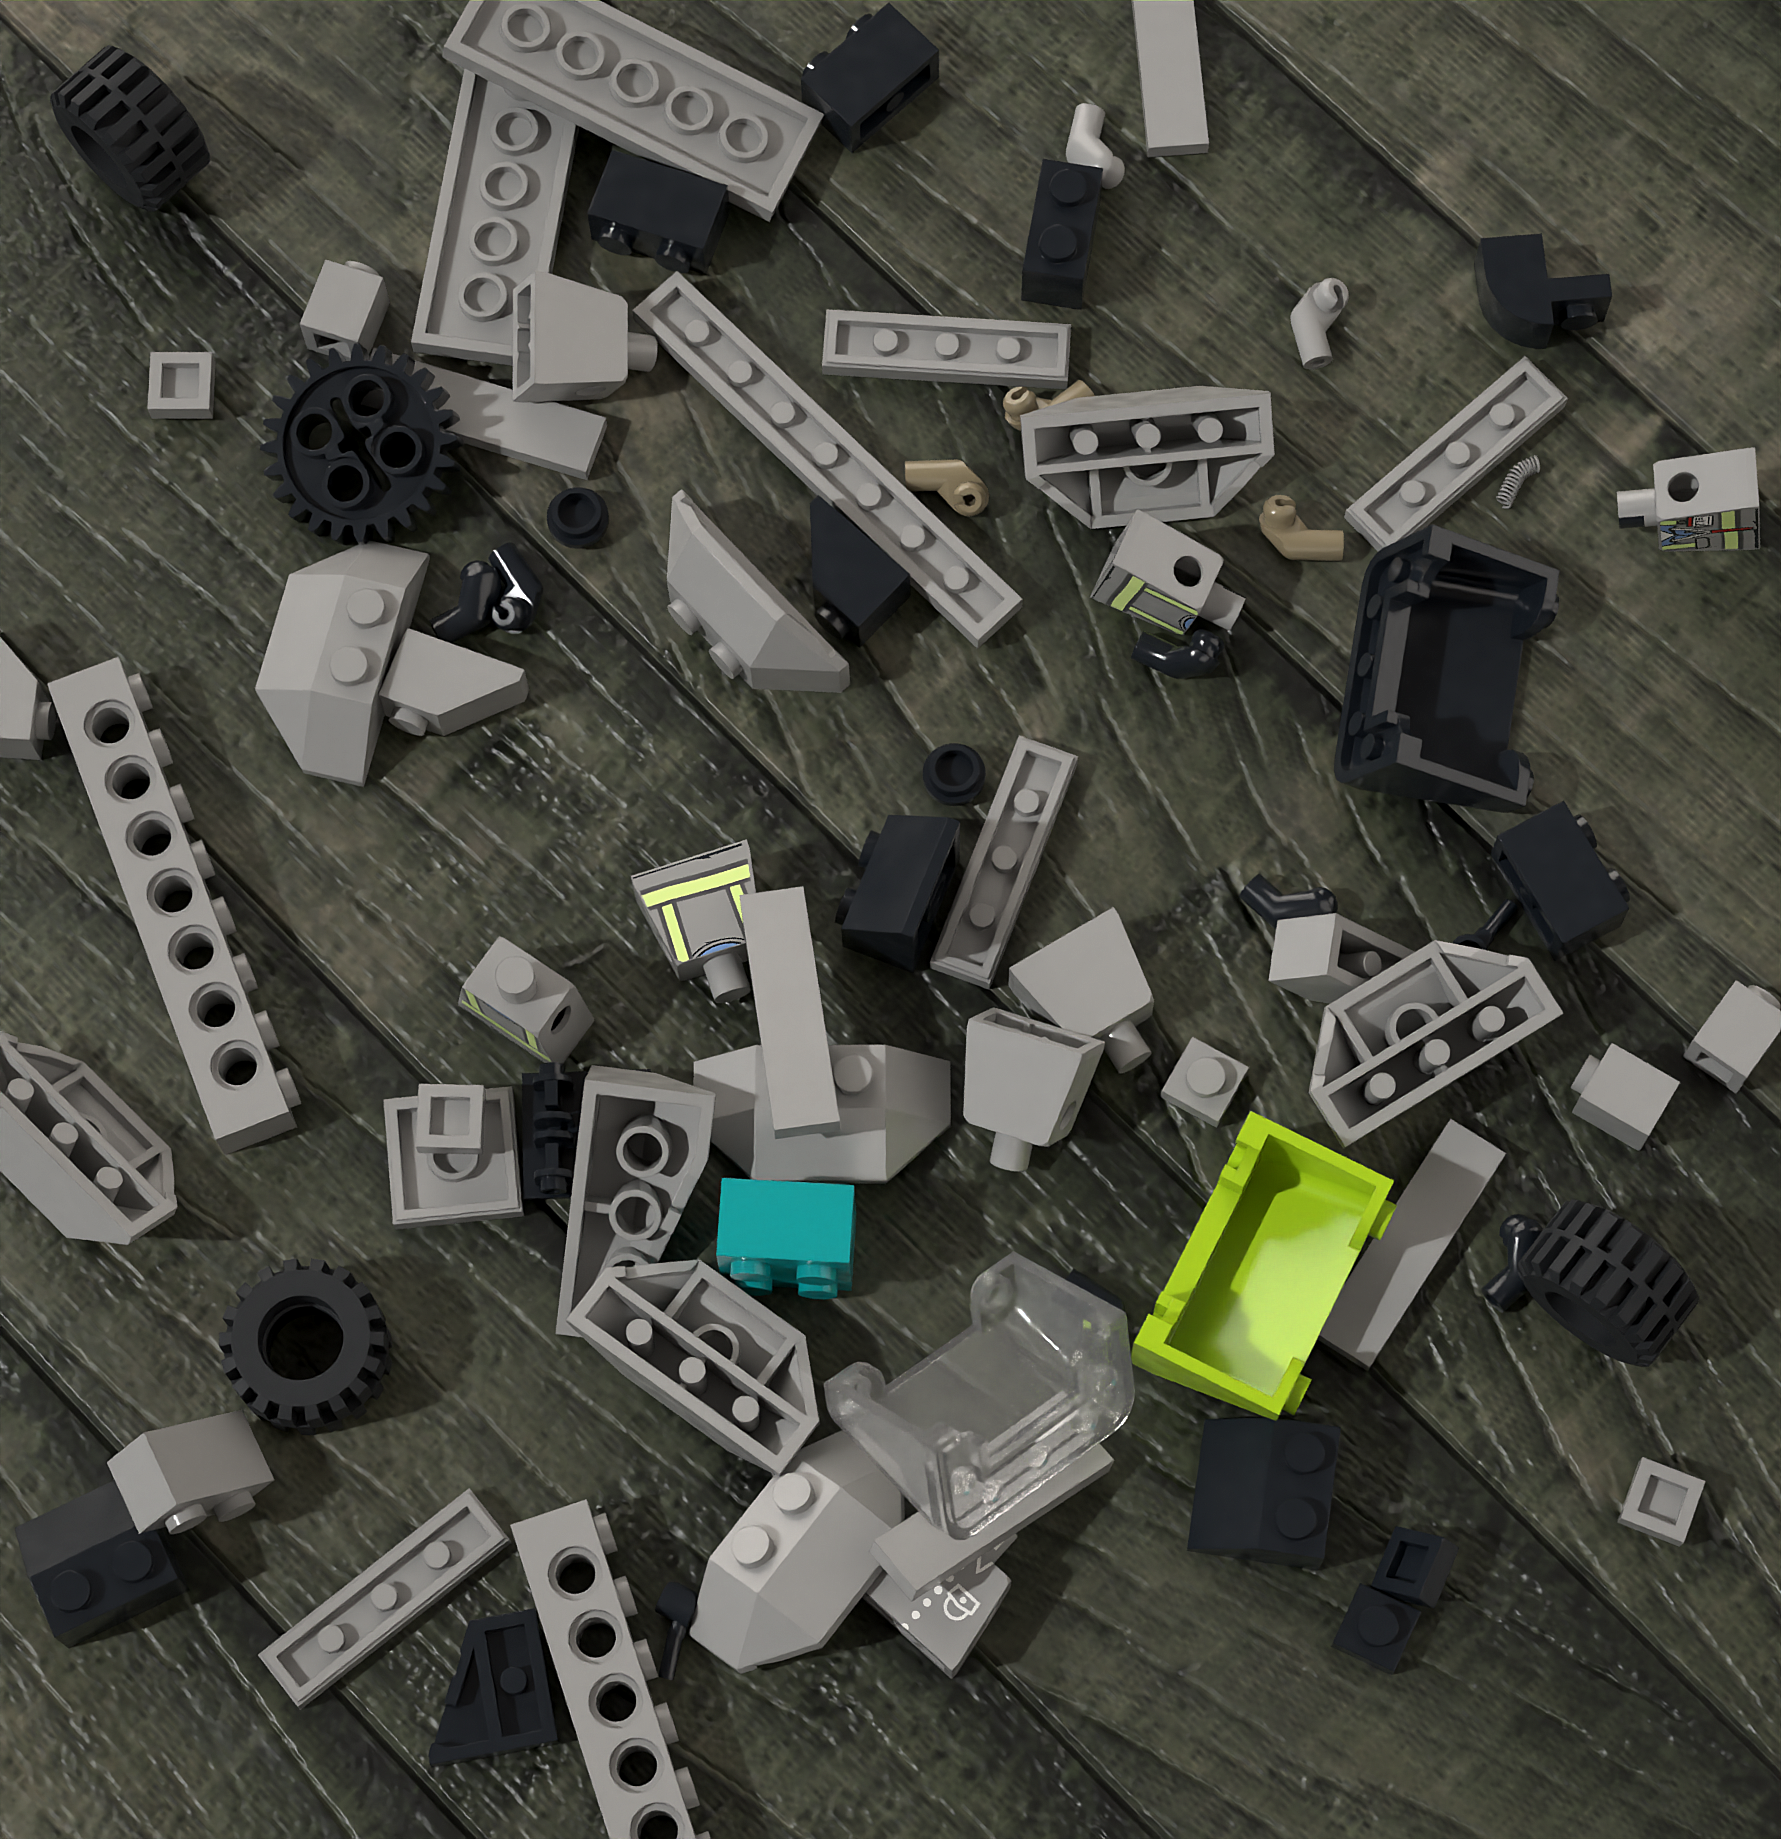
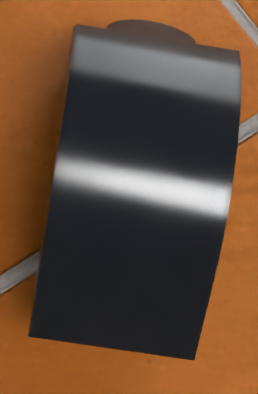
[1474,233,1612,349]

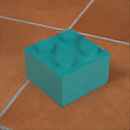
[716,1178,856,1299]

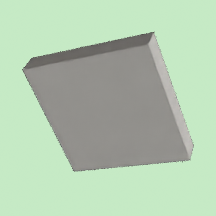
[384,1086,524,1230]

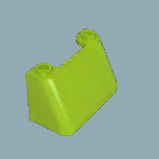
[1129,1111,1397,1421]

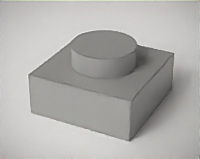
[148,352,216,419]
[1160,1037,1249,1128]
[416,1084,486,1154]
[1617,1457,1705,1547]

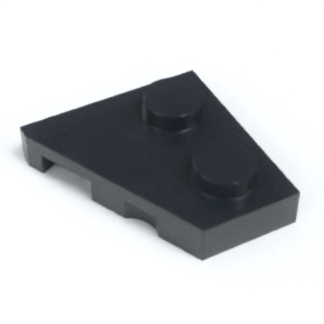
[428,1608,559,1768]

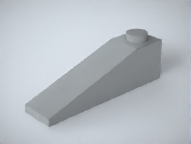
[556,1065,716,1337]

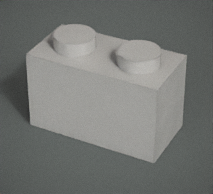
[107,1410,274,1534]

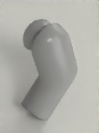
[1066,103,1125,189]
[1290,278,1349,370]

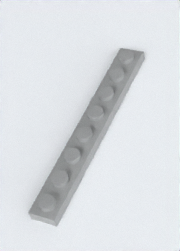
[632,271,1023,649]

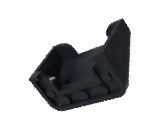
[1334,524,1560,813]

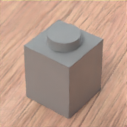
[300,259,390,361]
[1683,980,1781,1094]
[1571,1043,1680,1151]

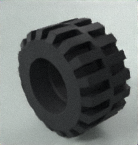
[50,45,210,212]
[1517,1200,1699,1367]
[219,1258,393,1435]

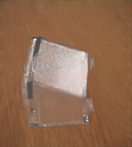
[823,1251,1135,1540]

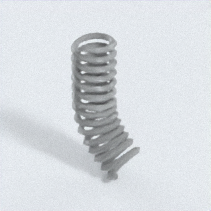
[1496,455,1540,508]

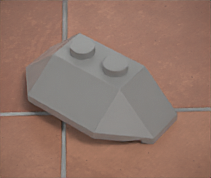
[1020,386,1275,529]
[667,489,850,693]
[255,541,430,787]
[1309,940,1563,1148]
[0,1031,177,1245]
[693,1045,951,1184]
[566,1260,819,1477]
[689,1426,905,1674]

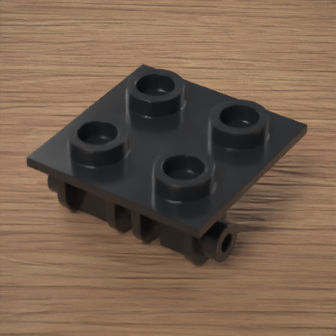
[522,1062,651,1200]

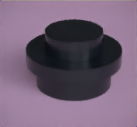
[547,487,609,549]
[923,743,986,806]

